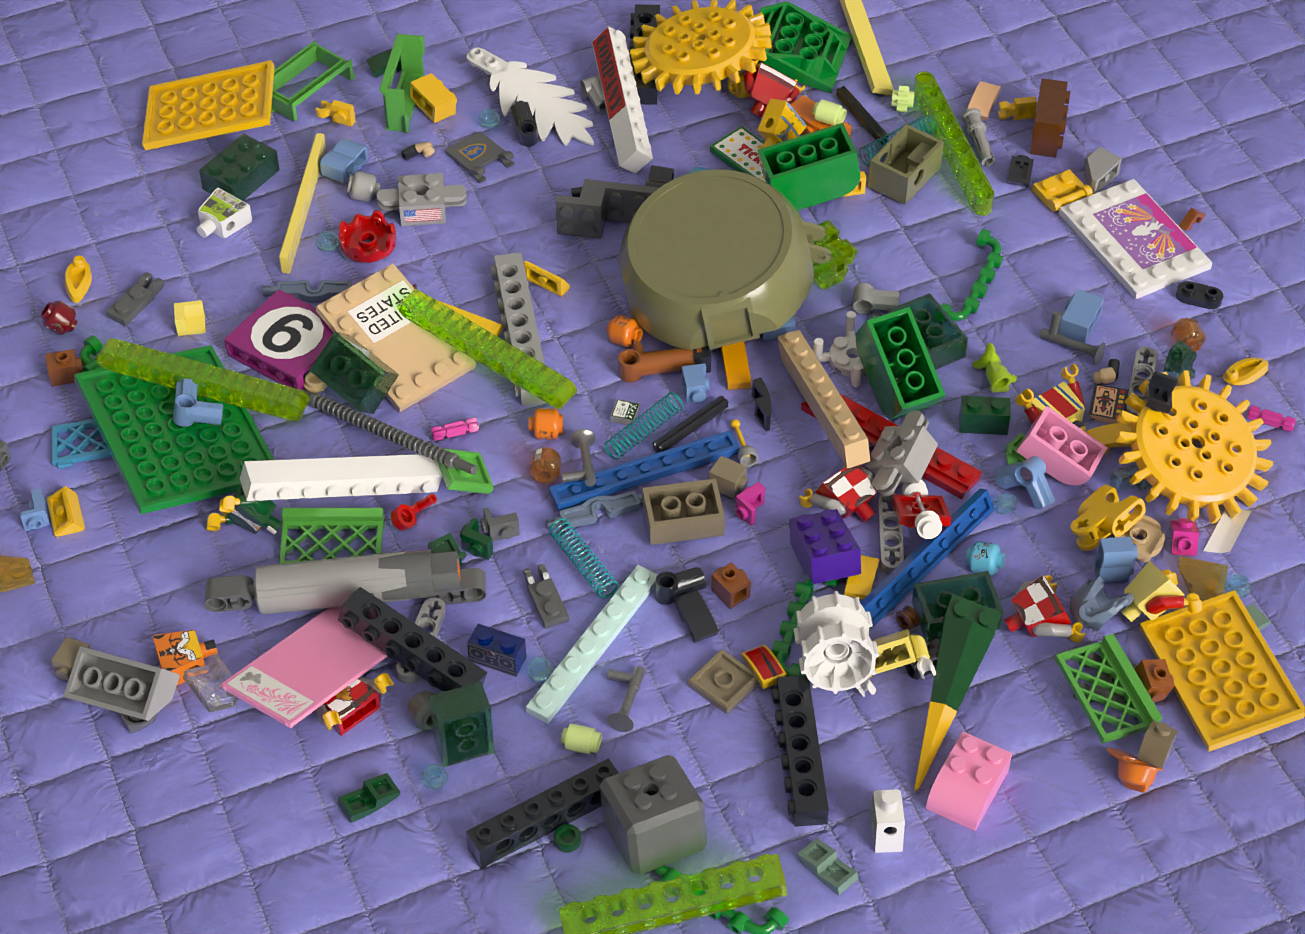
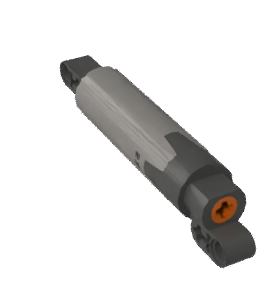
[204,549,487,615]

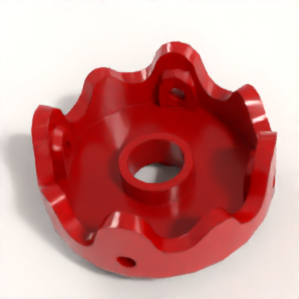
[339,210,396,263]

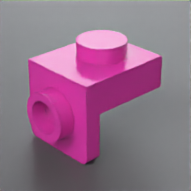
[735,482,765,526]
[1170,518,1199,556]

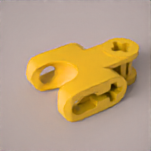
[1070,485,1146,551]

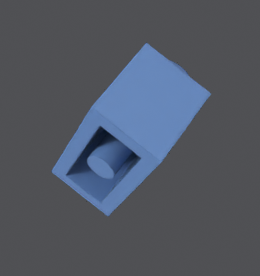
[1059,289,1104,343]

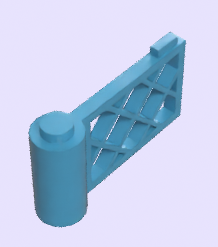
[52,419,111,469]

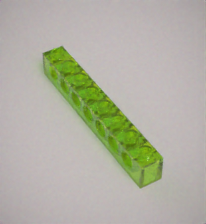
[559,854,788,934]

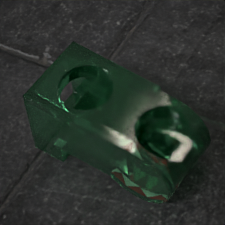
[1163,340,1197,386]

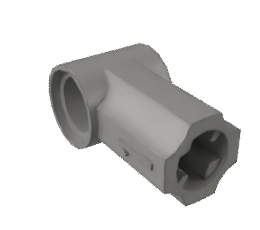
[580,75,607,114]
[853,283,899,314]

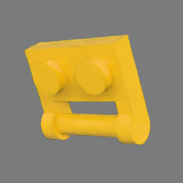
[1032,169,1093,212]

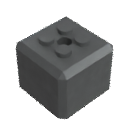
[599,755,707,874]

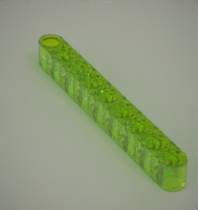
[914,71,994,216]
[397,289,577,409]
[97,338,310,421]

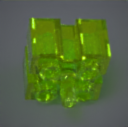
[812,220,858,290]

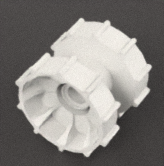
[794,591,879,694]

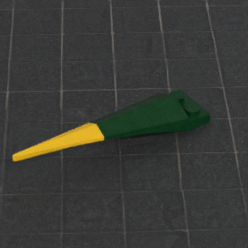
[914,594,1002,792]

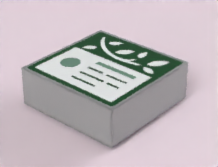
[610,399,640,426]

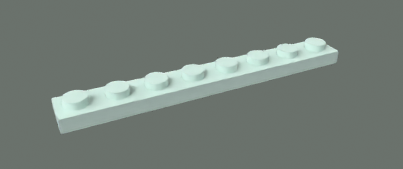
[526,565,658,724]

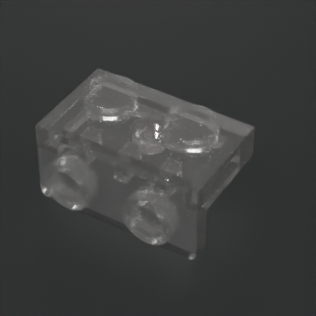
[183,654,238,713]

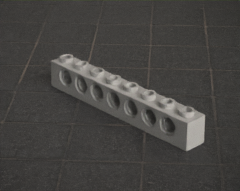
[491,252,550,406]

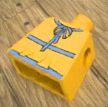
[758,99,807,149]

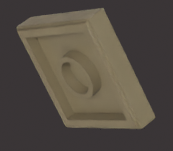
[687,649,760,714]

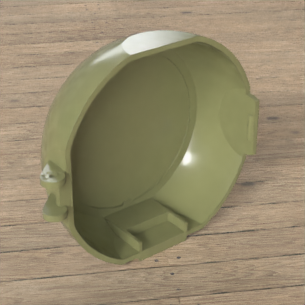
[619,169,832,350]

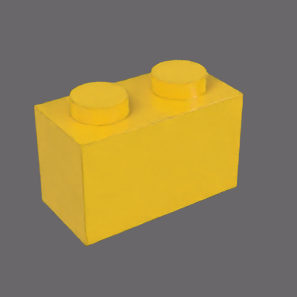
[410,73,457,123]

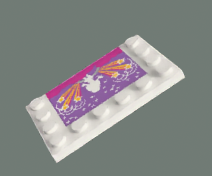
[1059,179,1212,299]

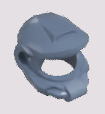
[1070,576,1134,631]

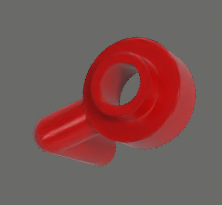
[391,494,437,531]

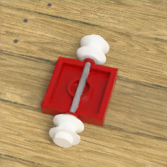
[892,480,951,539]

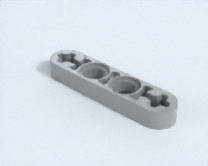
[1125,347,1157,416]
[878,493,904,575]
[396,597,446,684]

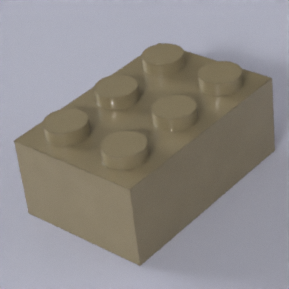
[642,478,725,545]

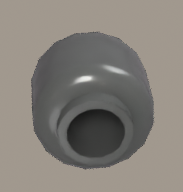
[407,691,446,730]

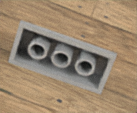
[63,646,180,721]

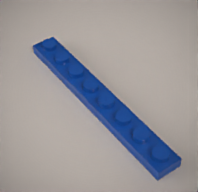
[549,430,740,511]
[860,488,995,629]

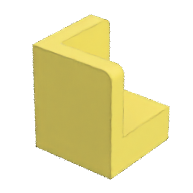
[174,300,206,336]

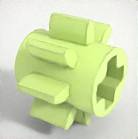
[891,85,914,112]

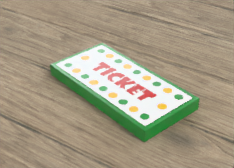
[710,126,766,182]

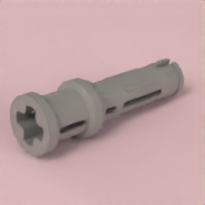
[962,108,995,167]

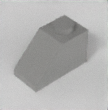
[1084,147,1122,194]

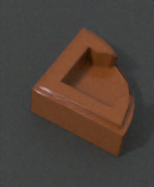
[1179,207,1206,231]

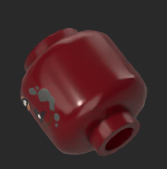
[40,300,77,335]

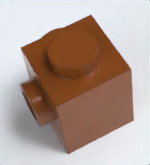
[46,349,83,387]
[711,562,751,609]
[1134,659,1175,702]

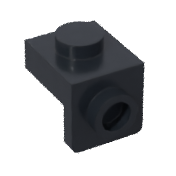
[1145,371,1177,414]

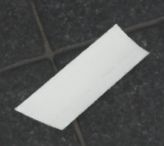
[1203,509,1251,553]

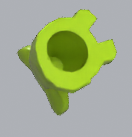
[972,343,1017,393]

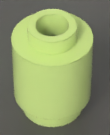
[812,99,847,126]
[561,723,602,755]

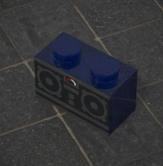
[467,623,527,677]

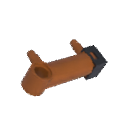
[618,340,711,382]

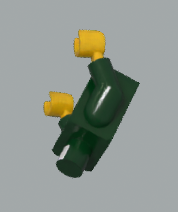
[207,485,283,535]

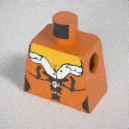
[153,630,218,685]

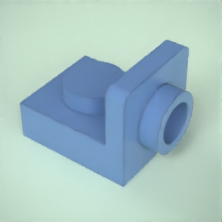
[20,488,50,531]

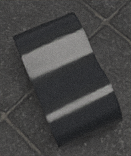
[645,165,675,188]

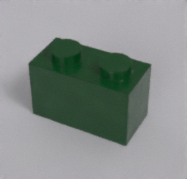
[959,396,1011,435]

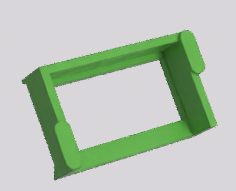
[379,33,425,133]
[271,40,355,122]

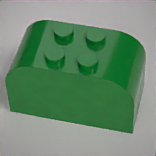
[758,123,860,211]
[856,307,945,420]

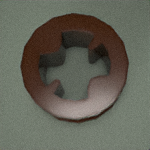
[895,606,920,631]

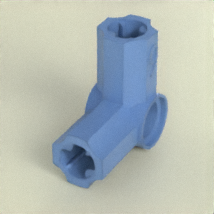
[172,378,223,426]
[995,456,1056,509]

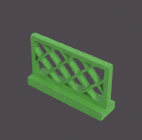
[279,508,385,564]
[1054,634,1162,744]

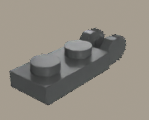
[106,272,164,326]
[523,563,569,629]

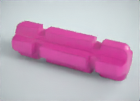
[1247,405,1296,432]
[431,417,479,441]

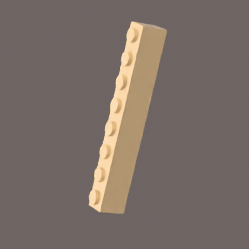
[777,330,870,468]

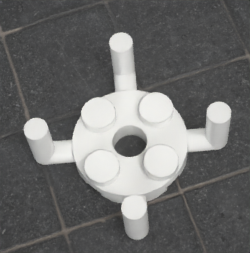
[813,311,866,387]

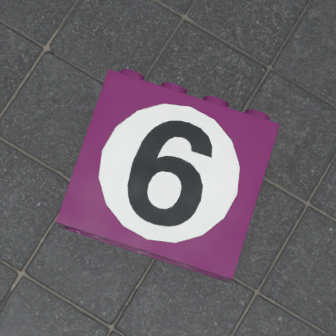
[224,289,340,390]

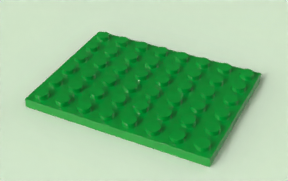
[74,345,275,515]

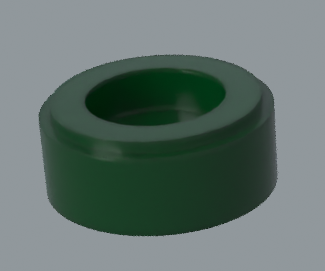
[554,824,581,853]

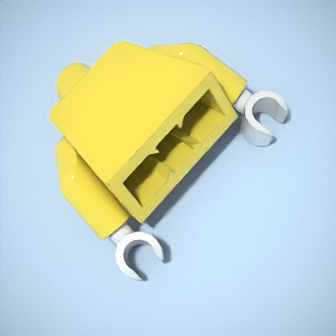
[858,629,936,697]

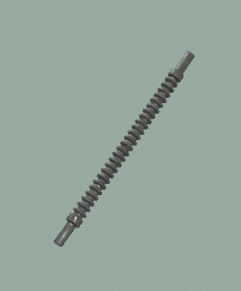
[292,388,477,475]

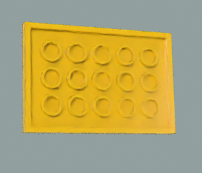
[142,60,275,150]
[1140,590,1305,752]

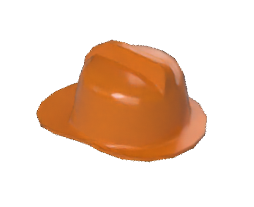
[1106,748,1164,793]

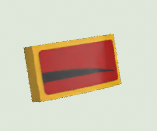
[741,644,787,689]

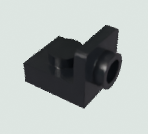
[1007,155,1034,187]

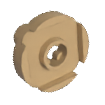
[1113,515,1165,562]

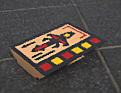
[1089,383,1128,424]

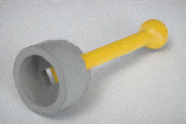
[731,419,759,467]

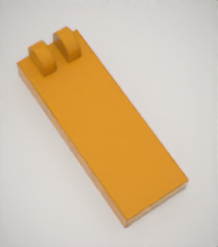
[721,342,751,390]

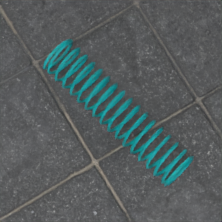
[859,115,936,166]
[604,392,683,460]
[549,518,618,599]

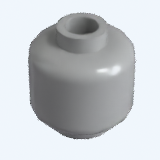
[346,171,380,202]

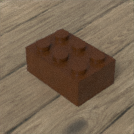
[1030,78,1071,158]

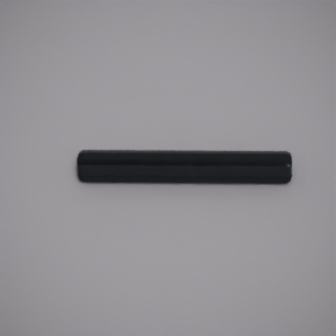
[836,86,889,144]
[652,396,728,453]

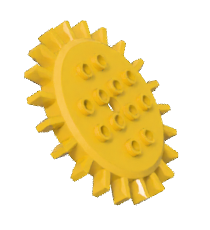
[630,0,772,95]
[1114,370,1273,524]

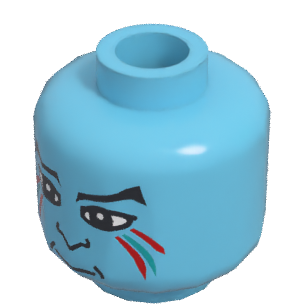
[966,541,1005,576]

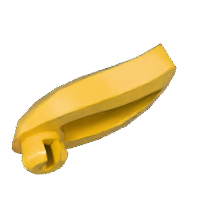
[64,255,92,303]
[1223,357,1268,386]

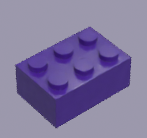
[789,509,861,584]

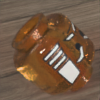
[529,447,561,484]

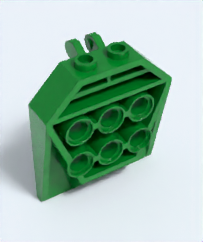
[753,1,852,93]

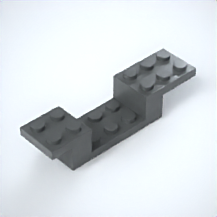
[556,179,659,239]

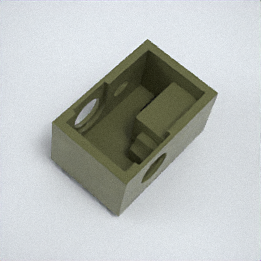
[868,124,944,205]

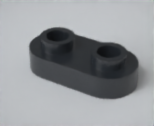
[1176,281,1223,309]

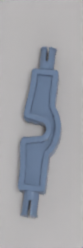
[262,280,353,303]
[545,491,642,530]

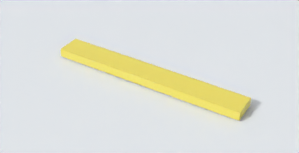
[840,0,894,96]
[279,133,326,274]

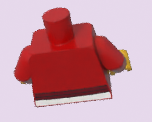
[744,60,805,119]

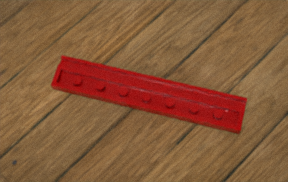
[801,394,982,500]

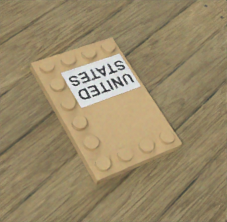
[316,263,476,413]

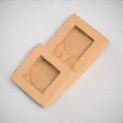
[967,81,1001,121]

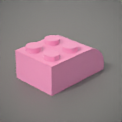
[1016,406,1107,485]
[926,732,1012,831]

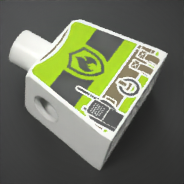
[197,188,252,238]
[870,789,905,853]

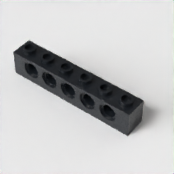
[629,4,660,105]
[338,587,487,707]
[772,675,829,827]
[466,758,619,869]

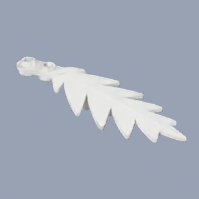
[467,48,594,146]

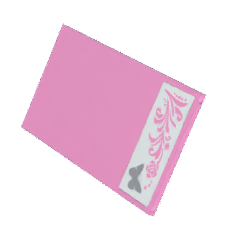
[221,607,387,728]

